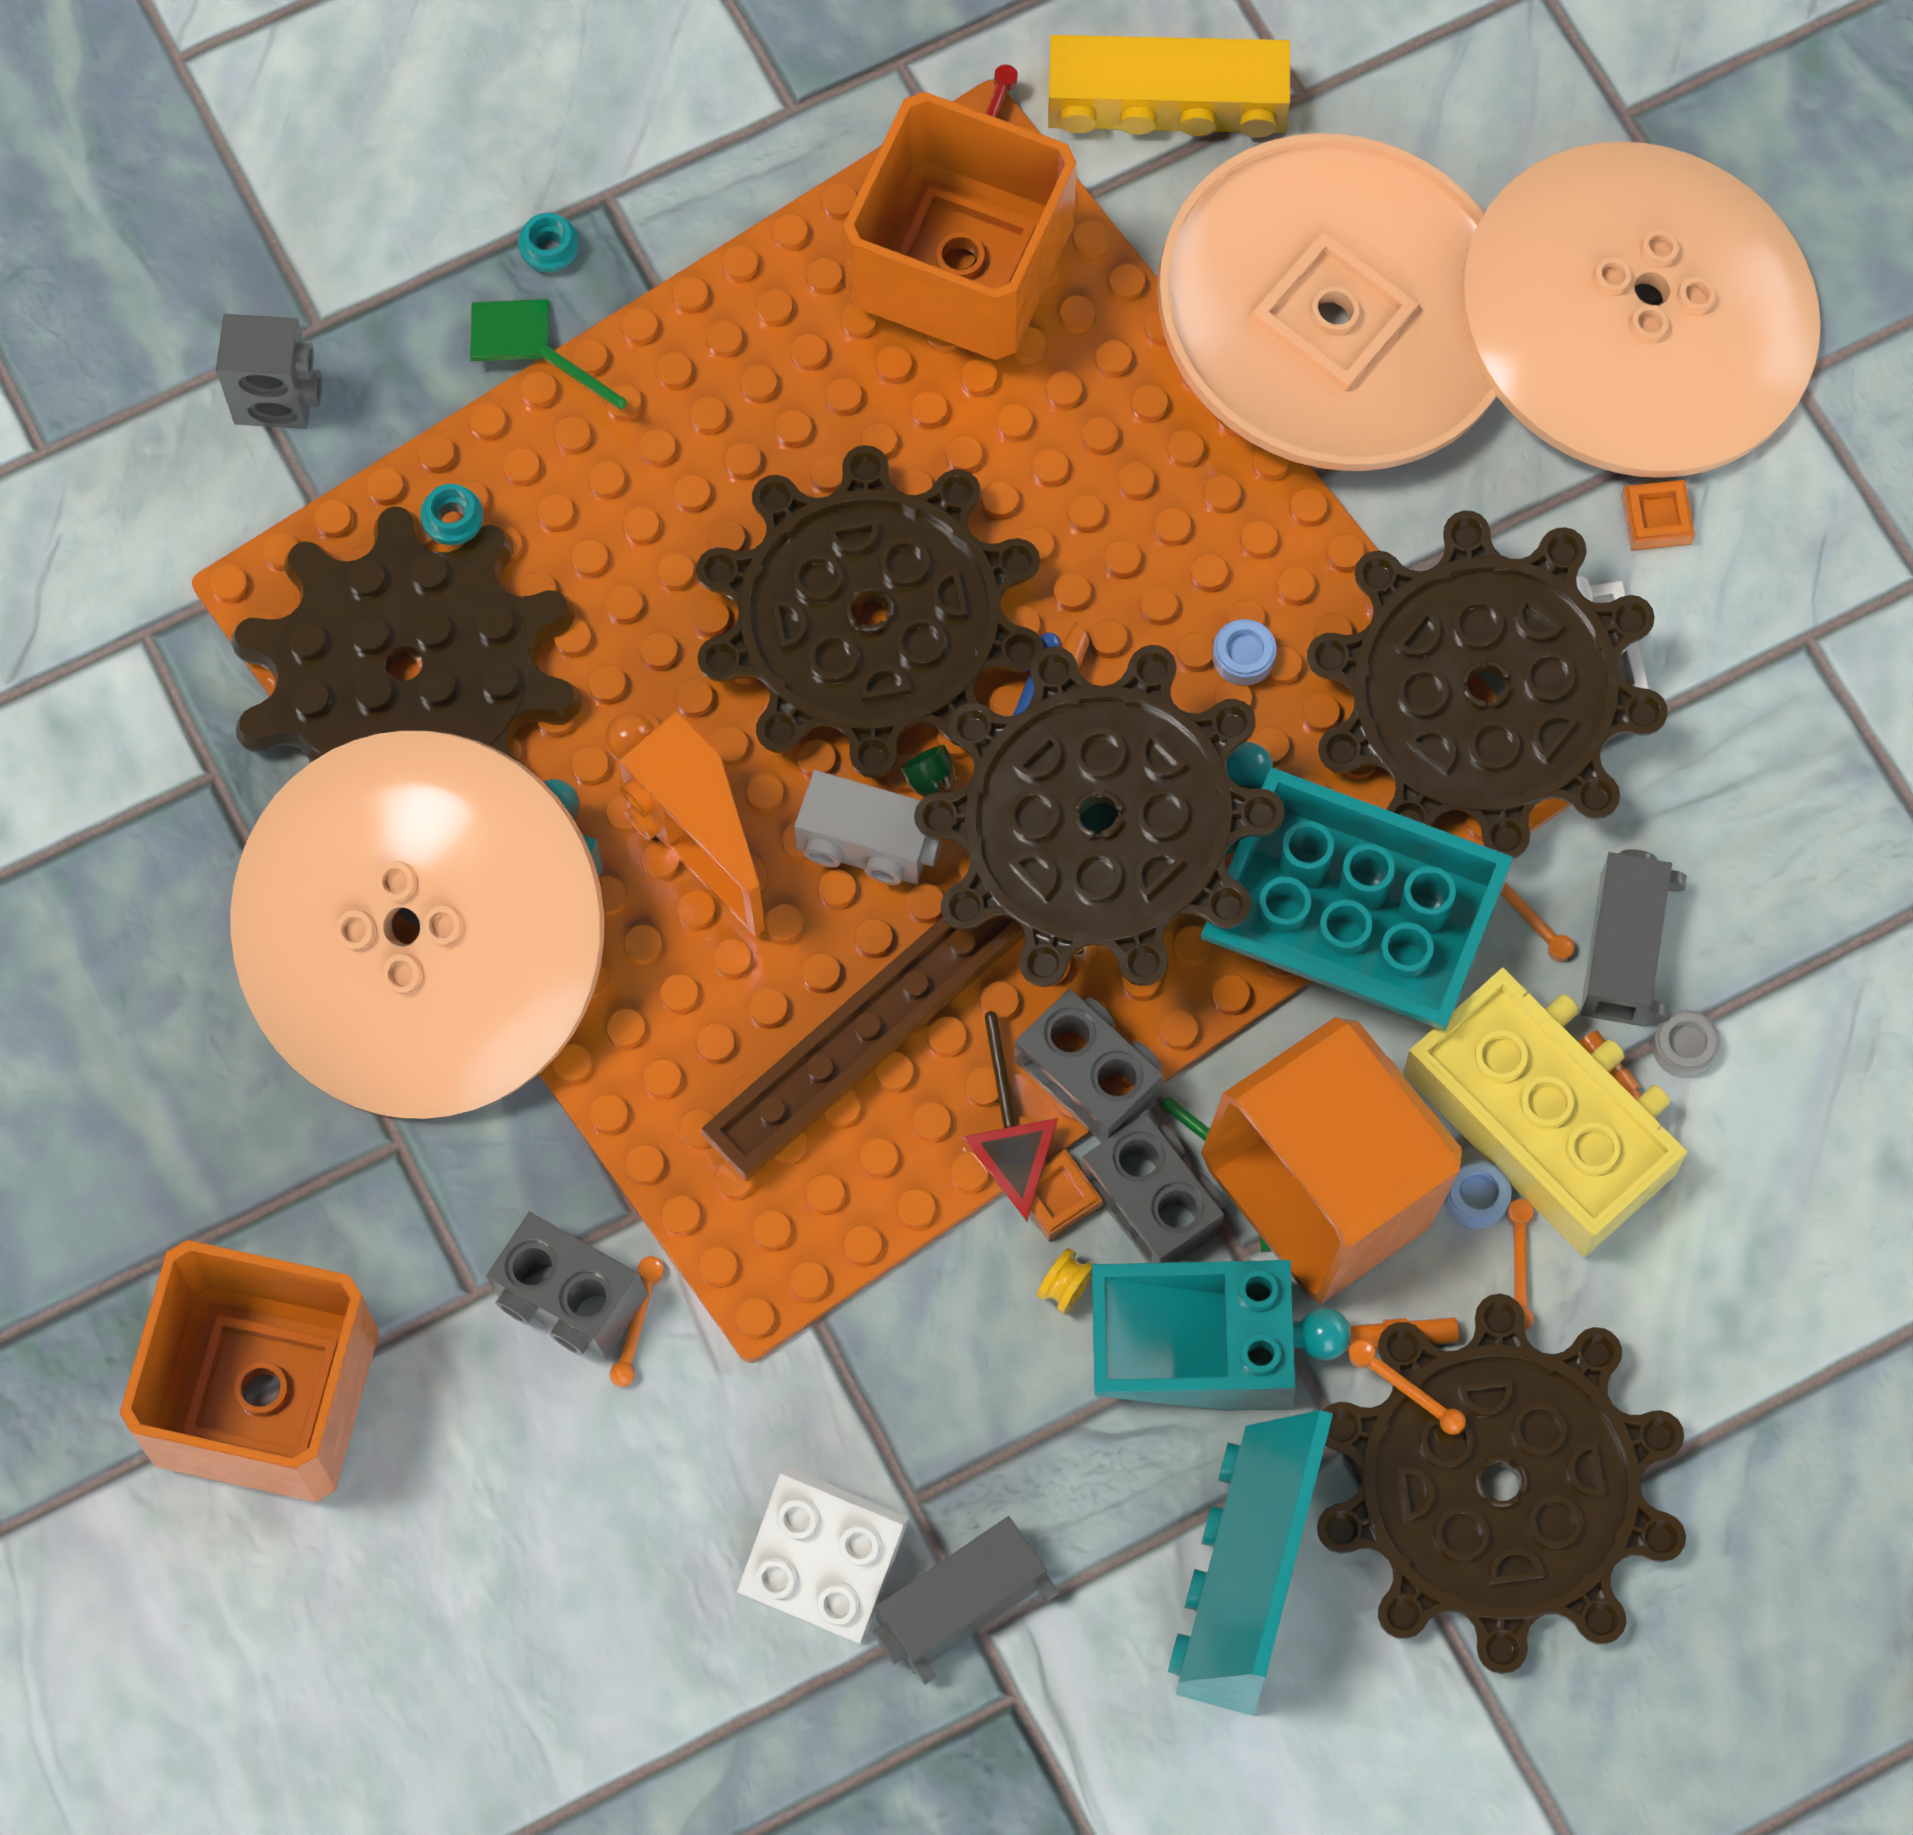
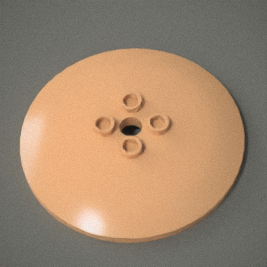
[1157,133,1497,471]
[1461,141,1821,478]
[230,731,604,1119]

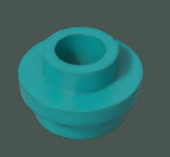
[518,212,579,272]
[420,484,484,545]

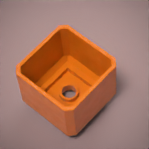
[843,91,1076,360]
[1201,1017,1462,1304]
[119,1240,379,1502]

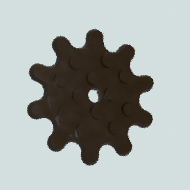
[696,445,1044,779]
[231,506,581,766]
[1307,510,1668,859]
[914,645,1285,987]
[1316,1293,1686,1675]

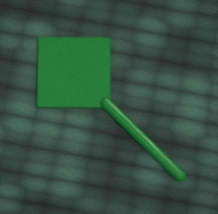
[470,299,627,409]

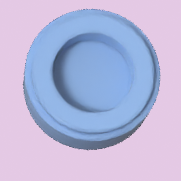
[1212,619,1276,686]
[1444,1160,1511,1229]

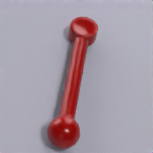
[986,64,1018,118]

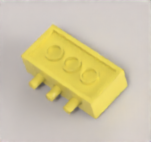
[1403,967,1687,1258]

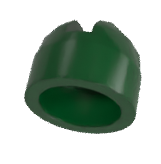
[900,745,956,797]

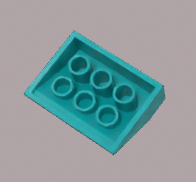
[1201,767,1513,1031]
[1168,1410,1333,1716]

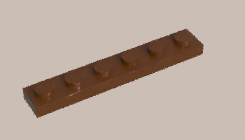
[701,916,1025,1182]

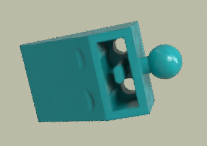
[1092,1260,1351,1411]

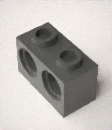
[216,314,322,429]
[1014,988,1163,1143]
[1081,1112,1225,1263]
[486,1211,649,1359]

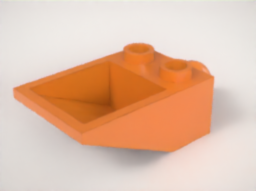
[605,711,765,937]

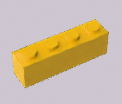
[1048,35,1290,137]

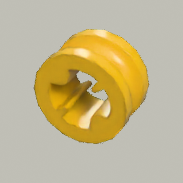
[1037,1248,1094,1315]

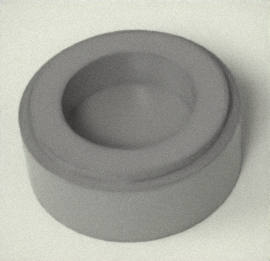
[1652,1010,1720,1078]

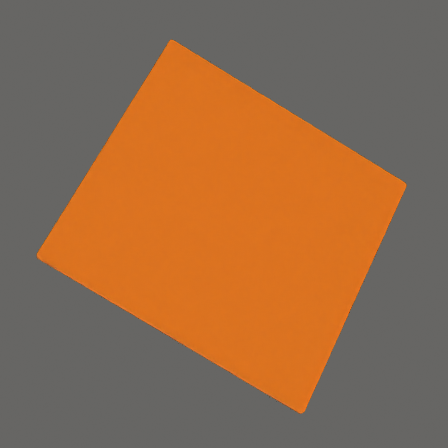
[192,80,1571,1363]

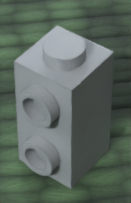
[794,770,943,885]

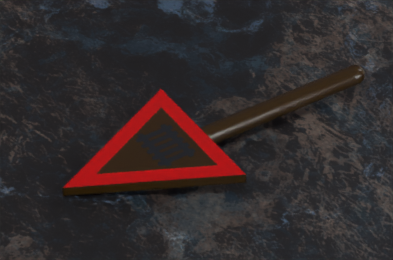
[962,1011,1058,1222]

